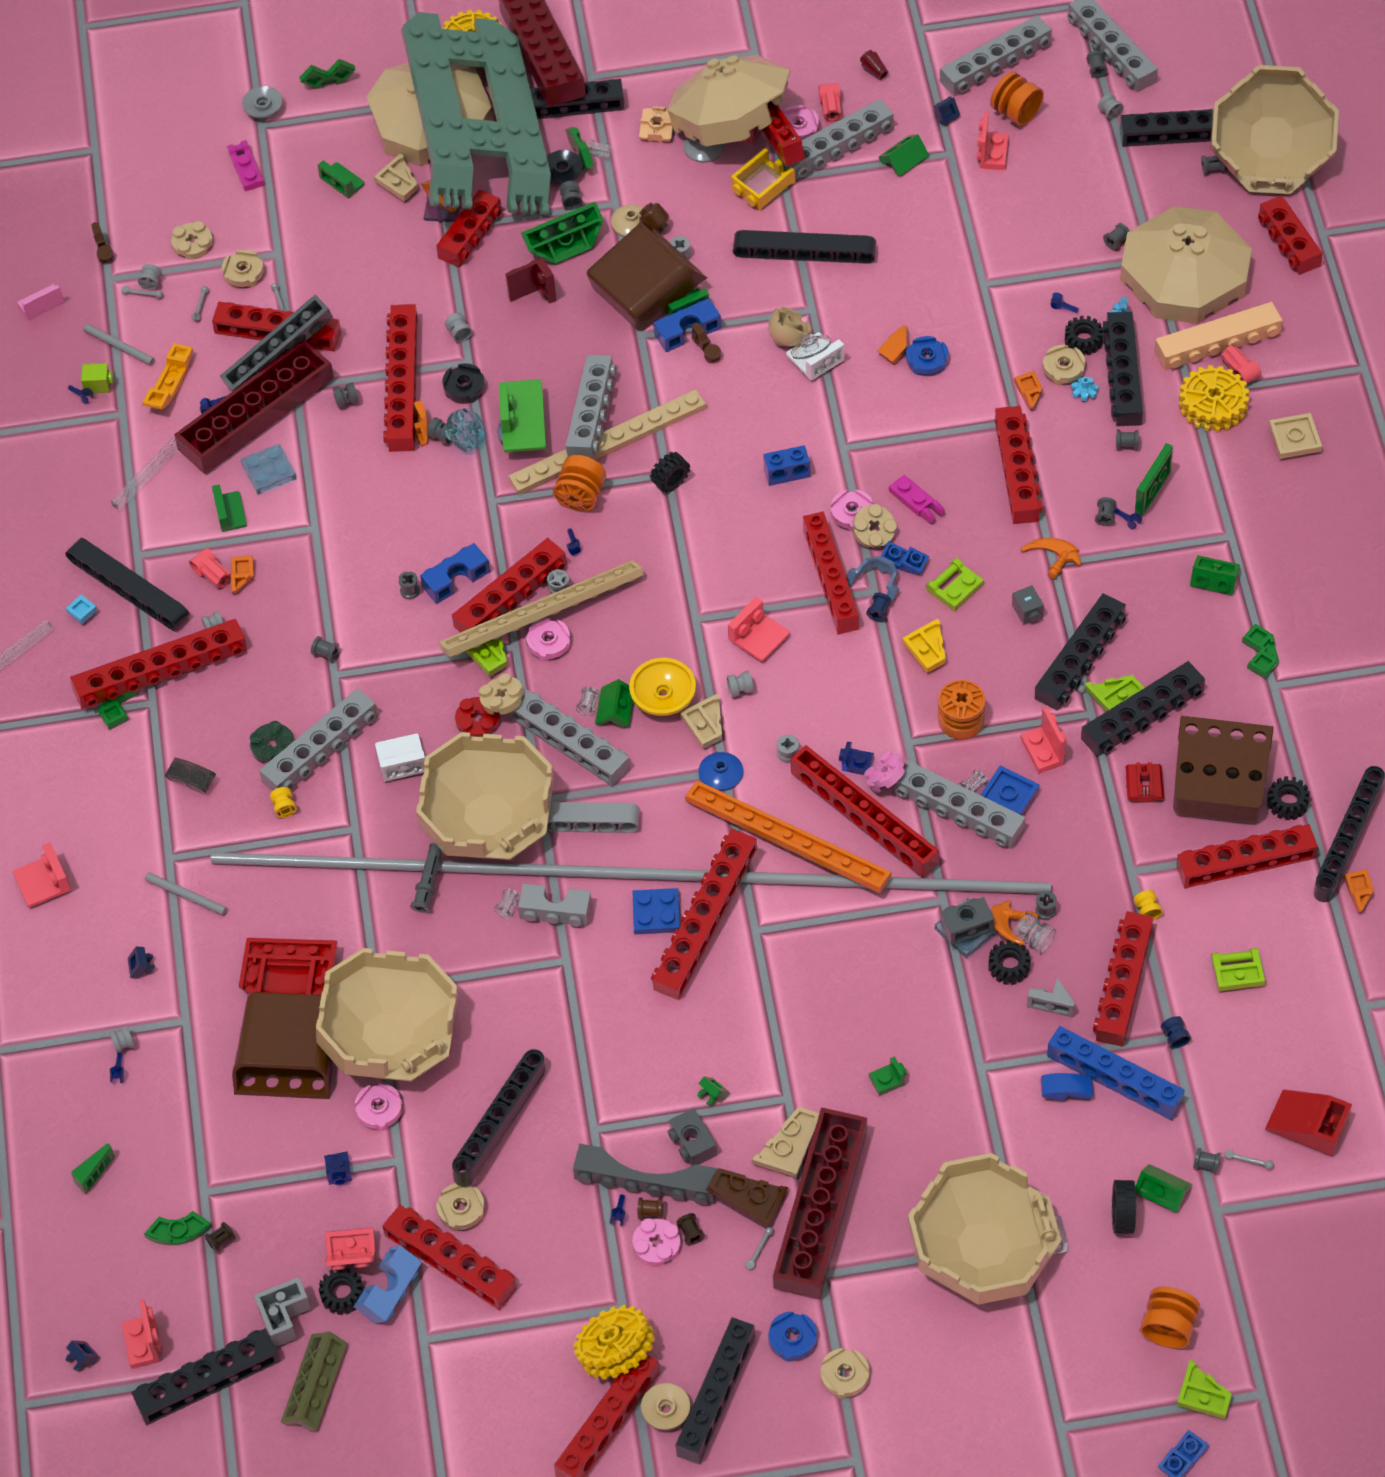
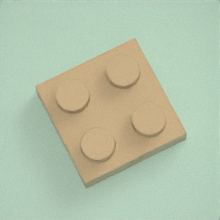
[1269,413,1322,459]

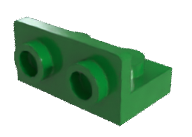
[1190,555,1240,595]

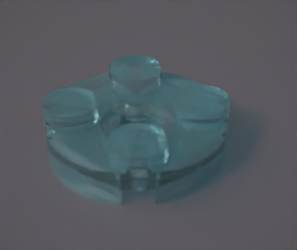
[445,408,485,452]

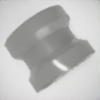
[1098,93,1123,120]
[670,236,691,259]
[138,264,162,290]
[547,570,570,594]
[201,611,223,629]
[777,735,799,763]
[109,1025,135,1054]

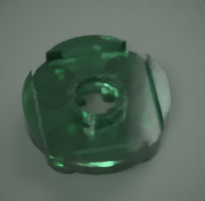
[250,721,295,764]

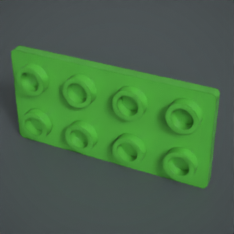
[499,379,546,453]

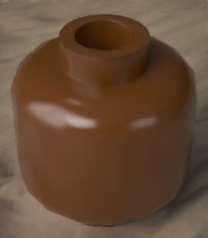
[639,202,669,233]

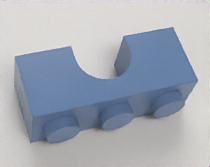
[354,1245,422,1324]

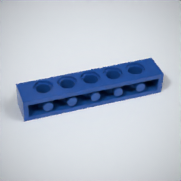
[1047,1025,1185,1121]

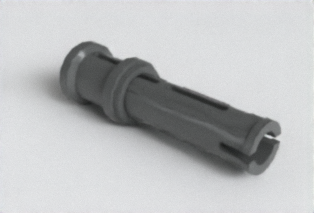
[410,843,442,913]

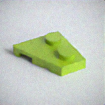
[465,637,507,677]
[1084,675,1145,712]
[1177,1360,1232,1420]

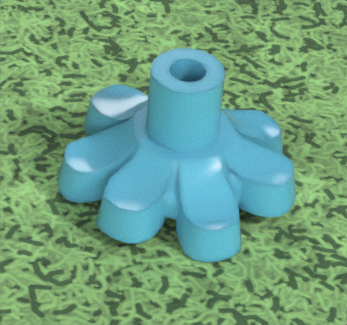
[1110,296,1129,312]
[1071,377,1099,401]

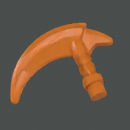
[1021,538,1081,579]
[991,901,1038,945]

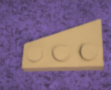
[752,1107,819,1178]

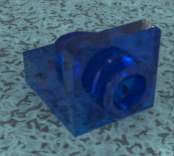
[839,741,874,775]
[324,1152,352,1185]

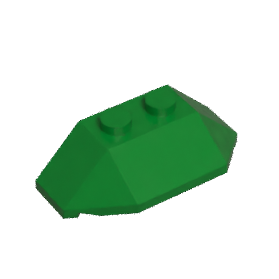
[521,201,604,264]

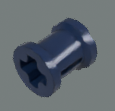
[866,593,892,622]

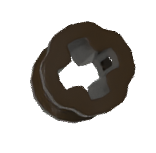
[676,1213,705,1245]
[204,1222,236,1253]

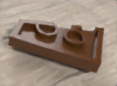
[706,1168,789,1228]

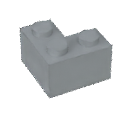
[254,1277,311,1347]

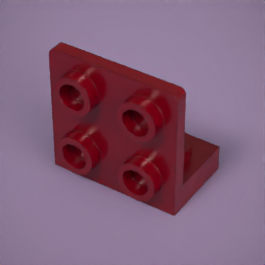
[505,258,557,304]

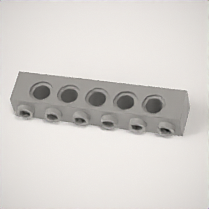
[1067,0,1158,92]
[940,15,1052,96]
[779,99,894,180]
[566,355,617,459]
[259,688,378,791]
[510,689,630,787]
[893,760,1025,849]

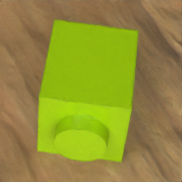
[81,363,114,394]

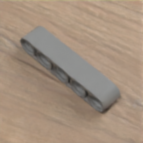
[547,802,640,833]

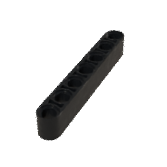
[733,230,876,264]
[65,538,189,631]
[1314,766,1385,902]
[452,1049,545,1187]

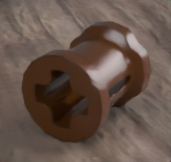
[637,1197,663,1219]

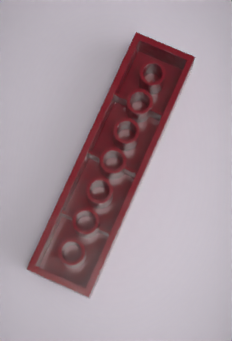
[499,0,586,107]
[174,340,334,474]
[773,1107,868,1299]

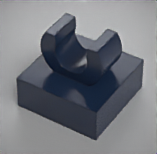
[933,96,960,125]
[128,946,155,978]
[66,1340,100,1371]

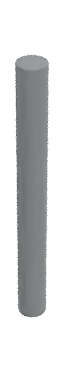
[83,324,155,365]
[145,872,227,915]

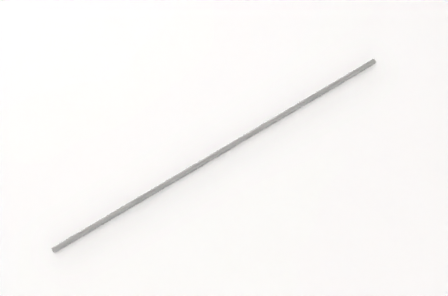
[211,852,1051,894]

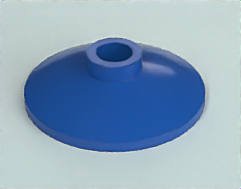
[698,752,743,791]

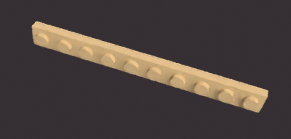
[508,389,706,495]
[439,560,644,658]

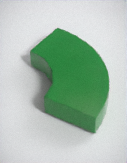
[144,1211,212,1245]

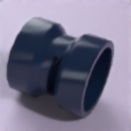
[1161,1016,1191,1049]

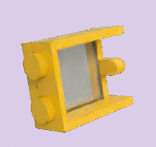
[731,148,796,211]

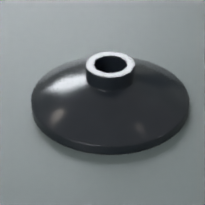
[547,150,583,183]

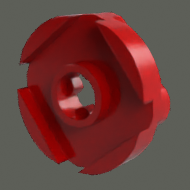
[455,697,500,737]

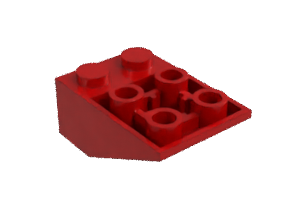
[1265,1089,1352,1156]

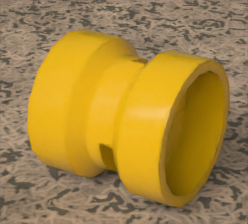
[269,787,297,818]
[1133,890,1163,920]

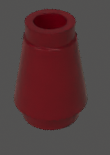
[860,50,889,80]

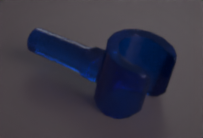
[1051,293,1079,313]
[68,385,93,404]
[200,396,226,413]
[1114,508,1142,529]
[567,528,581,556]
[110,1053,124,1083]
[609,1194,625,1226]

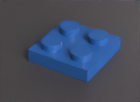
[981,765,1040,815]
[632,888,680,935]

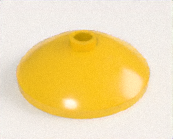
[629,658,696,716]

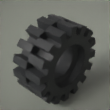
[1065,316,1103,355]
[650,452,690,493]
[1267,776,1310,820]
[988,940,1031,985]
[319,1267,364,1315]

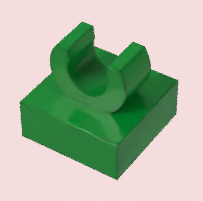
[697,1076,729,1106]

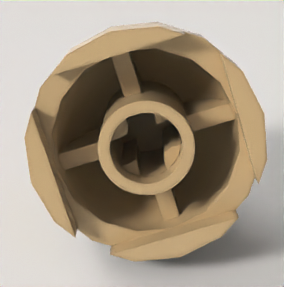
[768,307,811,347]

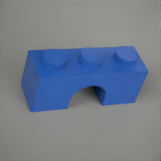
[653,298,722,352]
[420,543,490,604]

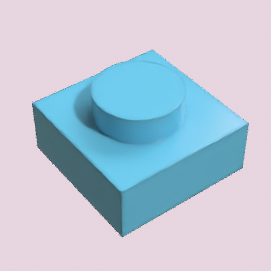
[66,595,97,624]

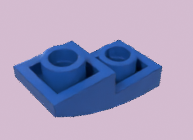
[881,541,929,575]
[1040,1073,1093,1101]
[1158,1429,1209,1477]

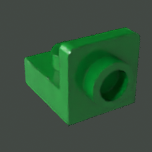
[869,1056,907,1096]

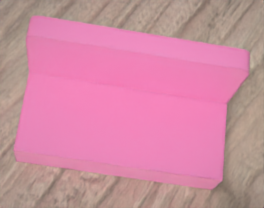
[17,284,65,320]

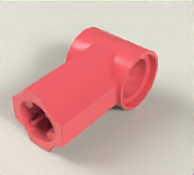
[819,83,841,122]
[1221,345,1261,384]
[189,548,231,588]

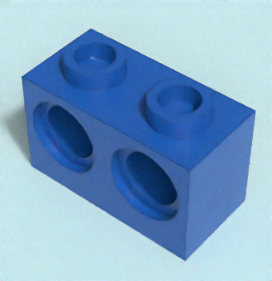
[763,445,811,486]

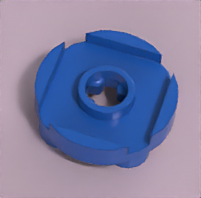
[906,336,948,375]
[768,1312,817,1362]

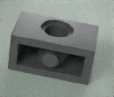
[941,897,994,945]
[668,1108,717,1166]

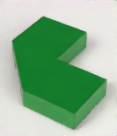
[299,59,356,89]
[565,127,594,169]
[1242,624,1279,679]
[98,679,138,730]

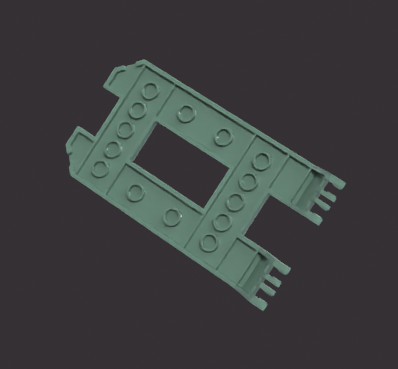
[401,12,551,216]

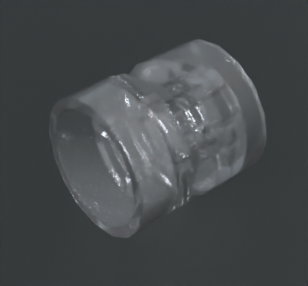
[1014,913,1056,955]

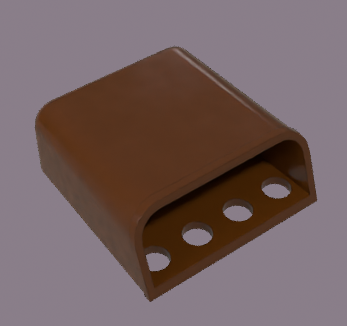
[587,221,708,331]
[1173,716,1274,824]
[232,992,333,1099]

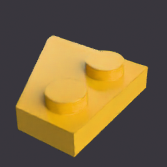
[902,618,946,673]

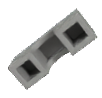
[518,884,592,927]

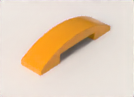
[142,343,193,410]

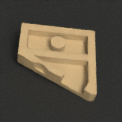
[374,153,418,201]
[680,694,722,749]

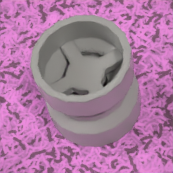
[445,313,472,342]
[726,671,754,697]

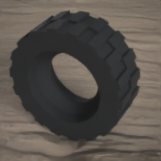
[1112,1180,1136,1234]

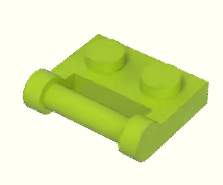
[925,558,984,611]
[1211,948,1265,991]

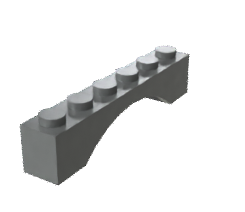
[573,1143,718,1205]

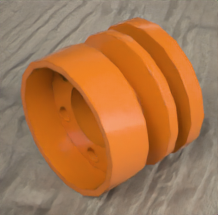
[990,72,1044,126]
[553,455,606,511]
[938,680,985,740]
[1140,1286,1200,1349]

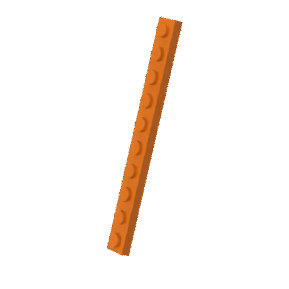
[685,780,891,893]

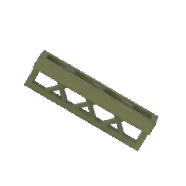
[281,1332,347,1431]

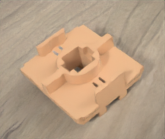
[639,106,673,143]

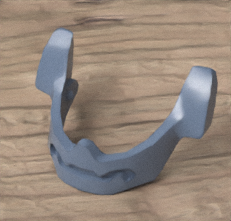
[846,556,899,602]

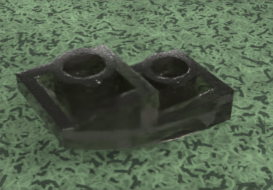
[165,757,216,793]

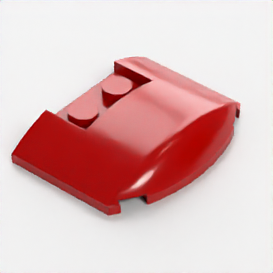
[239,938,338,995]

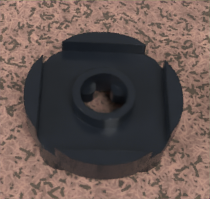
[442,363,485,403]

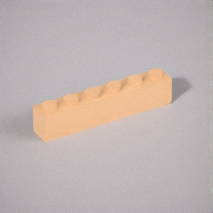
[1154,302,1283,371]

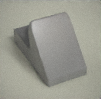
[1027,978,1074,1018]

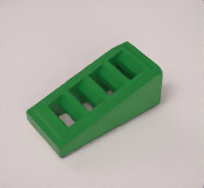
[71,1143,115,1194]

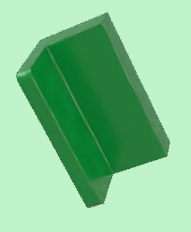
[878,134,929,176]
[318,160,365,198]
[666,288,709,316]
[212,484,247,532]
[595,679,633,728]
[1135,1164,1192,1212]

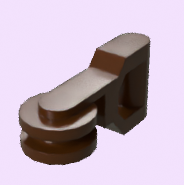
[91,222,114,264]
[691,323,721,363]

